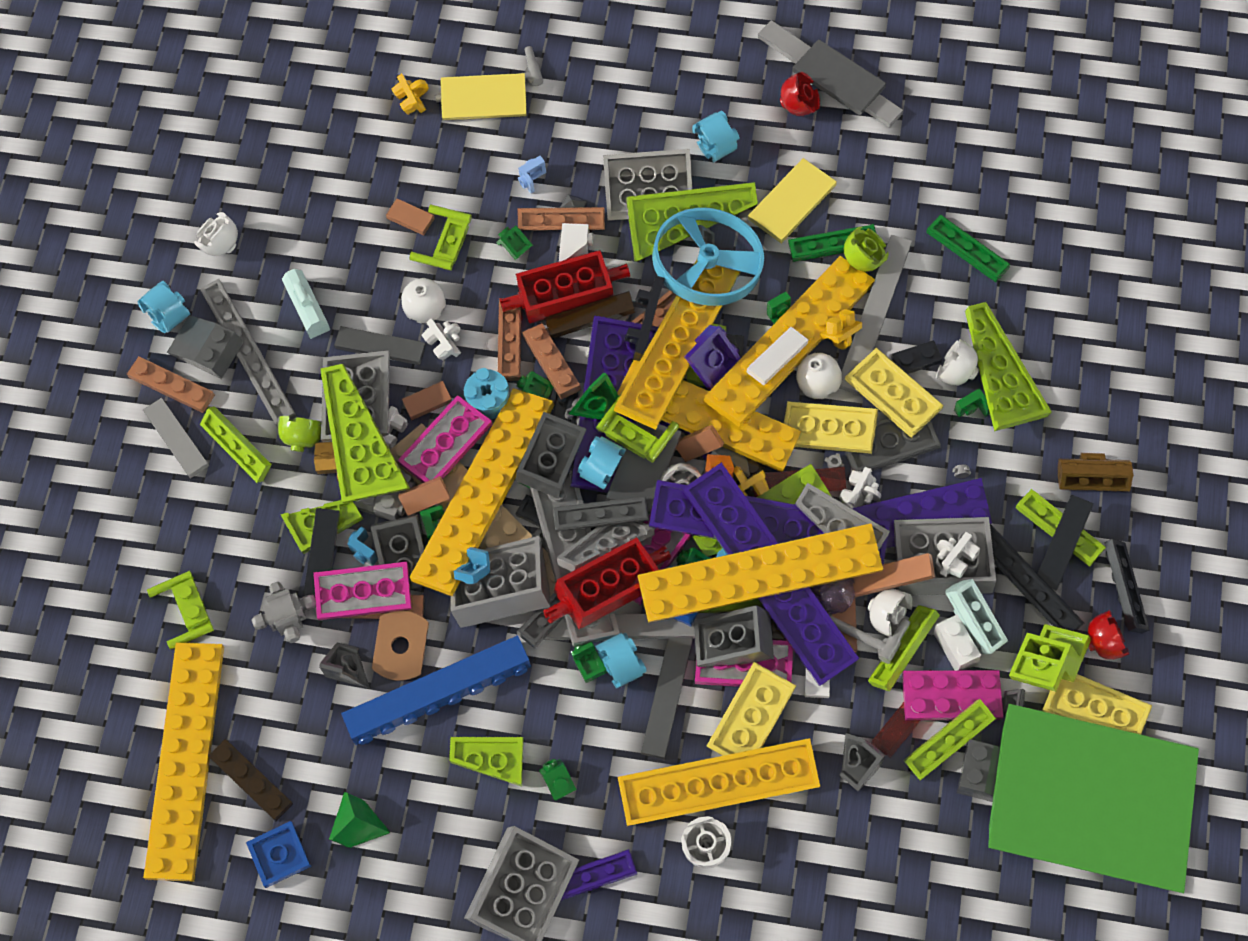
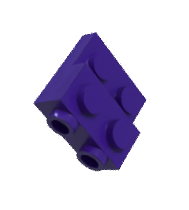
[684,325,741,390]

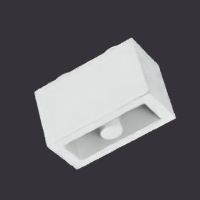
[933,614,981,671]

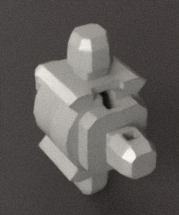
[251,582,316,643]

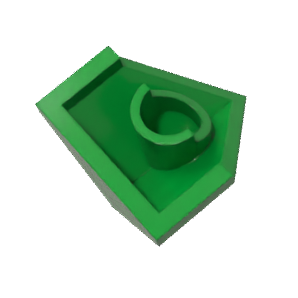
[569,373,619,420]
[329,792,390,848]

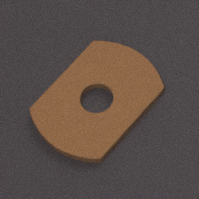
[372,610,429,681]

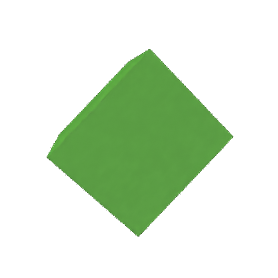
[988,704,1199,894]

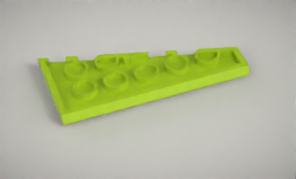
[965,302,1052,432]

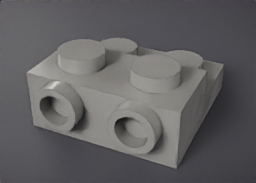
[355,473,415,520]

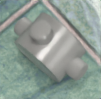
[825,453,844,472]
[953,465,971,478]

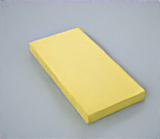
[441,73,527,120]
[748,158,837,244]
[845,347,944,438]
[784,401,878,454]
[707,662,796,756]
[1042,674,1152,735]

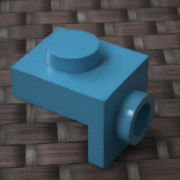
[347,526,378,566]
[454,547,490,584]

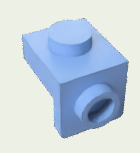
[518,156,546,193]

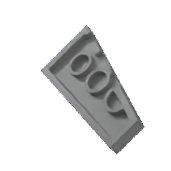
[795,483,890,550]
[557,522,654,571]

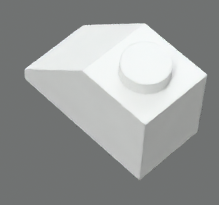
[559,223,593,262]

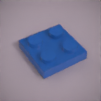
[246,821,311,888]

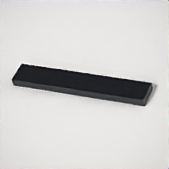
[990,524,1085,632]

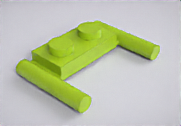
[409,204,472,271]
[596,393,679,463]
[147,571,214,650]

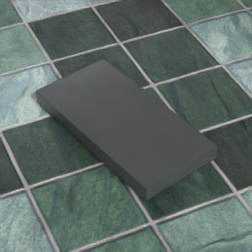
[792,39,886,115]
[844,418,941,472]
[606,422,682,515]

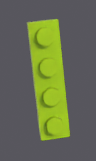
[200,406,272,483]
[1016,489,1106,567]
[868,605,940,692]
[903,699,996,780]

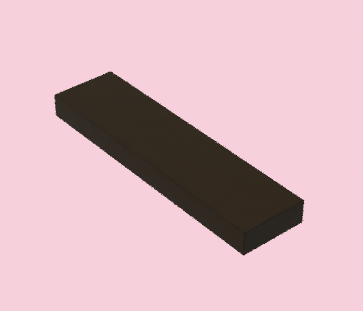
[545,291,636,339]

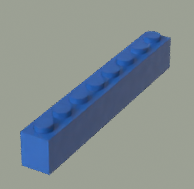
[341,635,531,745]

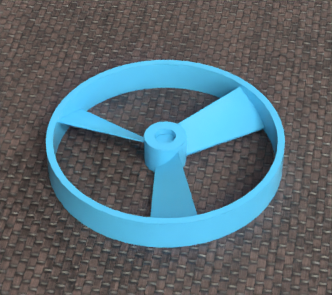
[652,208,764,306]

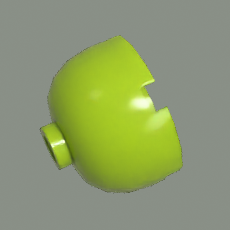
[843,227,889,272]
[278,416,321,452]

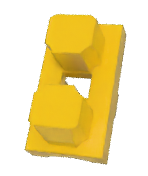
[391,73,429,115]
[820,309,862,350]
[734,466,769,496]

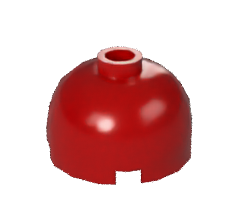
[780,72,820,117]
[1088,610,1130,660]

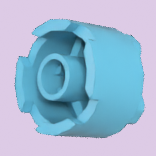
[692,111,740,163]
[137,281,190,333]
[464,368,510,419]
[577,436,626,490]
[595,633,647,688]

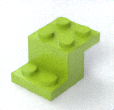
[1009,624,1091,692]

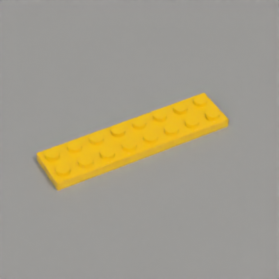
[617,360,801,473]
[618,738,820,826]

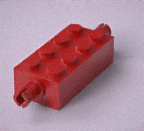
[499,250,631,324]
[543,537,671,630]

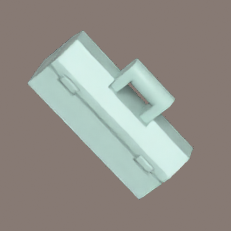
[282,269,330,339]
[945,579,1008,654]

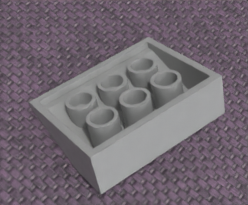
[603,149,692,221]
[321,351,390,442]
[894,517,996,596]
[451,536,550,628]
[464,826,579,941]

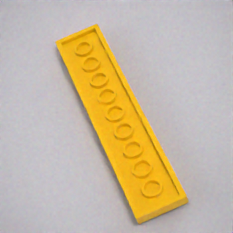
[704,256,875,427]
[614,260,741,430]
[409,388,554,596]
[637,523,883,623]
[143,643,224,882]

